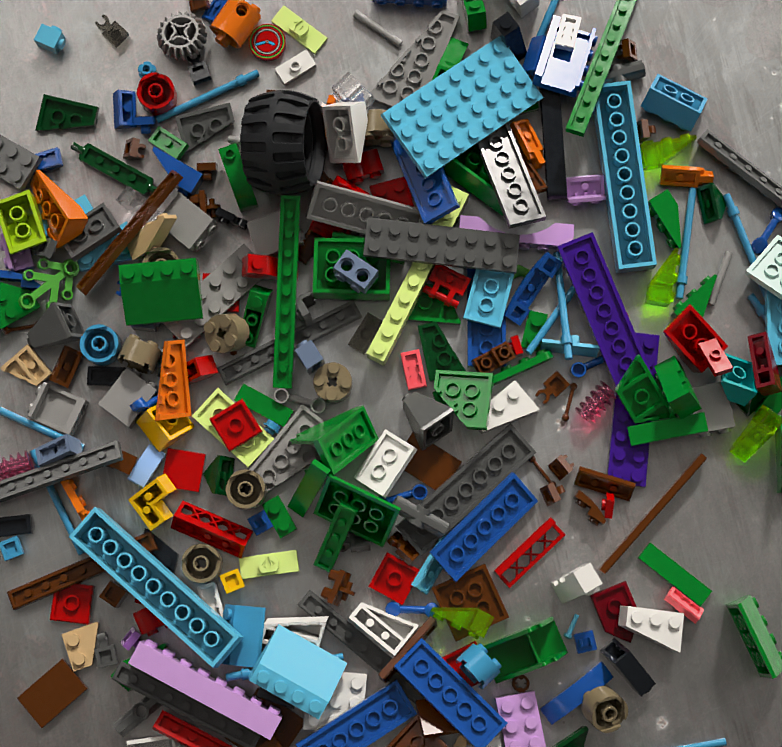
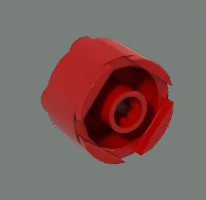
[136,72,177,116]

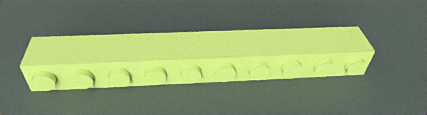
[366,186,469,366]

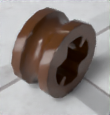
[511,675,530,692]

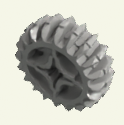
[156,11,207,61]

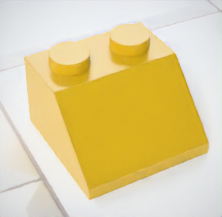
[136,405,195,452]

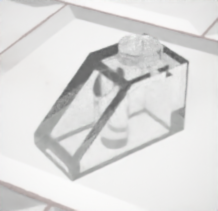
[116,186,161,223]

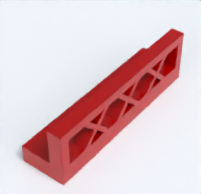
[171,501,253,558]
[493,517,565,588]
[152,710,233,747]

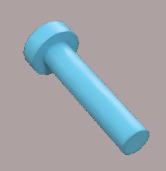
[563,614,579,639]

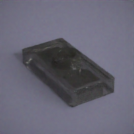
[348,312,383,355]

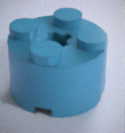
[80,324,122,366]
[455,643,502,689]

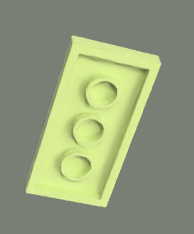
[192,388,274,468]

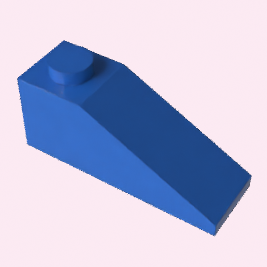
[152,147,204,197]

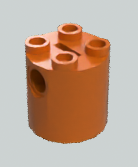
[209,0,261,49]

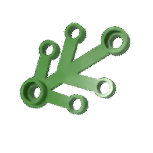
[18,258,80,310]

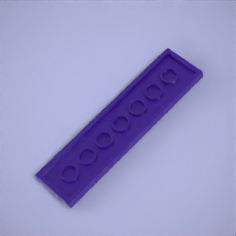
[557,232,652,388]
[607,332,660,488]

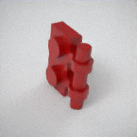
[422,265,471,309]

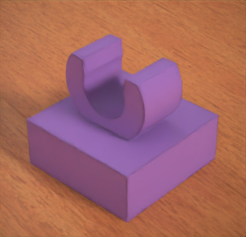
[120,626,142,651]

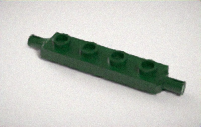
[70,142,157,196]

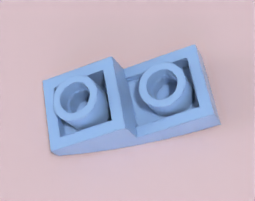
[127,444,166,489]

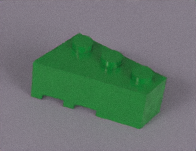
[654,355,702,419]

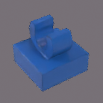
[134,116,156,134]
[247,510,274,536]
[573,630,597,654]

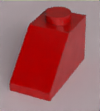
[187,355,218,385]

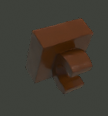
[616,38,638,62]
[636,119,656,143]
[123,137,146,160]
[197,162,218,181]
[548,455,574,481]
[540,482,565,507]

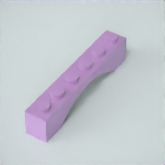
[459,215,574,252]

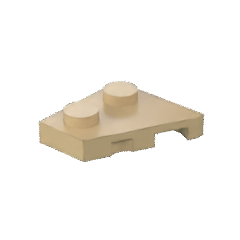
[0,344,52,386]
[61,622,99,672]

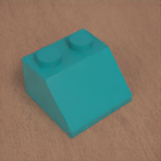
[721,353,757,406]

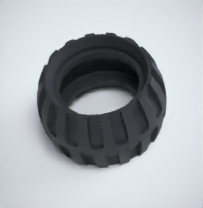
[240,90,326,195]

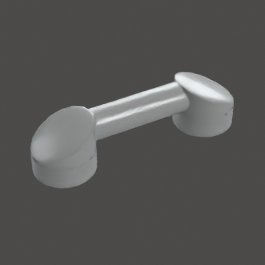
[273,388,326,413]

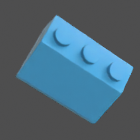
[640,74,707,132]
[222,604,266,667]

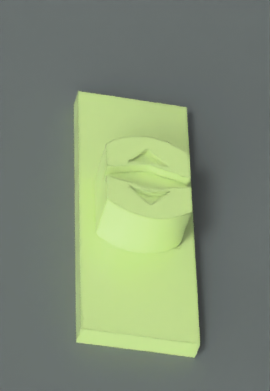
[271,5,328,54]
[239,550,299,579]

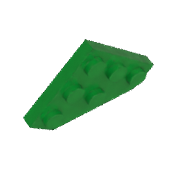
[0,282,41,330]
[433,370,494,431]

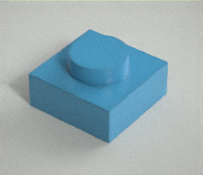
[0,536,25,561]

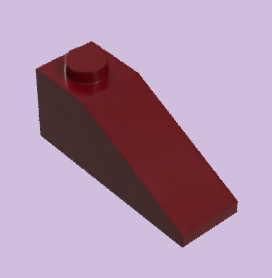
[748,331,782,397]

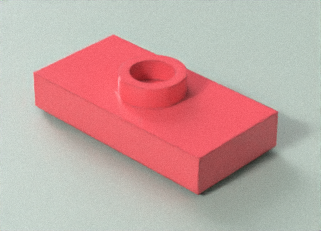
[400,349,427,391]
[664,586,704,624]

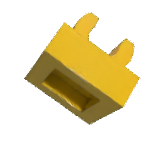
[220,568,245,594]

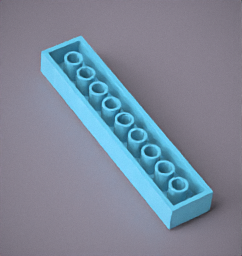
[593,81,657,274]
[69,507,244,668]

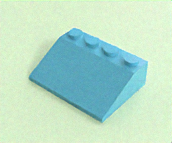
[248,624,347,720]

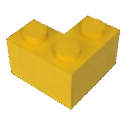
[128,474,176,531]

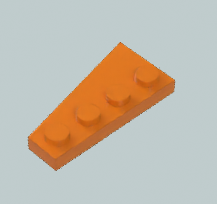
[155,339,191,421]

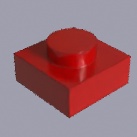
[508,335,523,358]
[601,492,615,519]

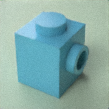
[34,24,66,55]

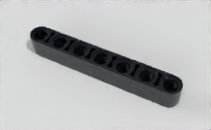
[539,87,567,201]

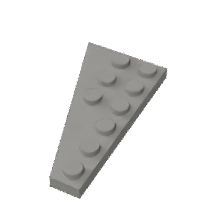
[366,9,460,108]
[242,404,324,494]

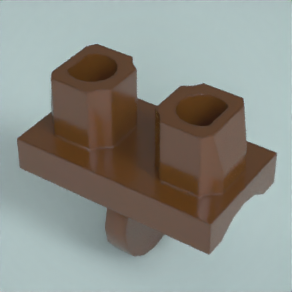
[189,190,221,218]
[321,569,355,607]

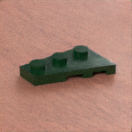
[35,94,99,131]
[418,322,466,382]

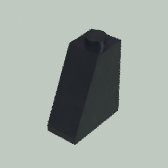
[490,12,527,62]
[600,638,656,697]

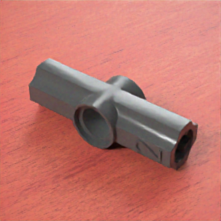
[605,60,646,83]
[392,495,449,538]
[113,697,162,737]

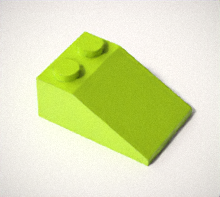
[0,190,47,255]

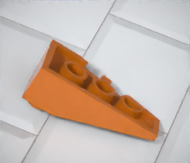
[30,170,88,248]

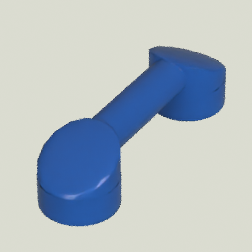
[751,208,782,255]
[570,355,604,378]
[130,395,158,412]
[379,484,428,503]
[385,601,440,618]

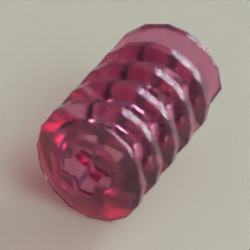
[575,380,617,422]
[0,450,34,481]

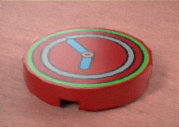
[249,24,286,61]

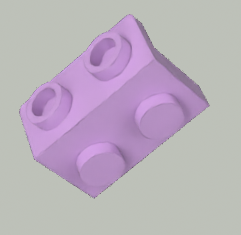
[566,174,606,206]
[0,233,36,273]

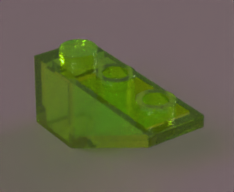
[640,133,697,171]
[645,248,681,307]
[729,405,782,462]
[431,607,494,640]

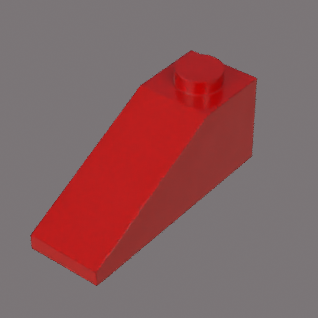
[242,254,298,281]

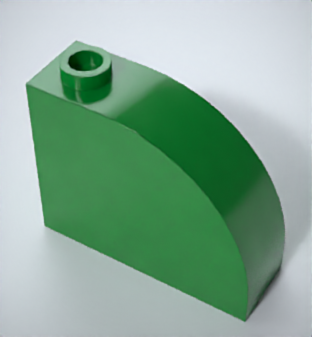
[218,143,259,213]

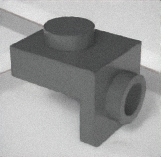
[296,292,316,326]

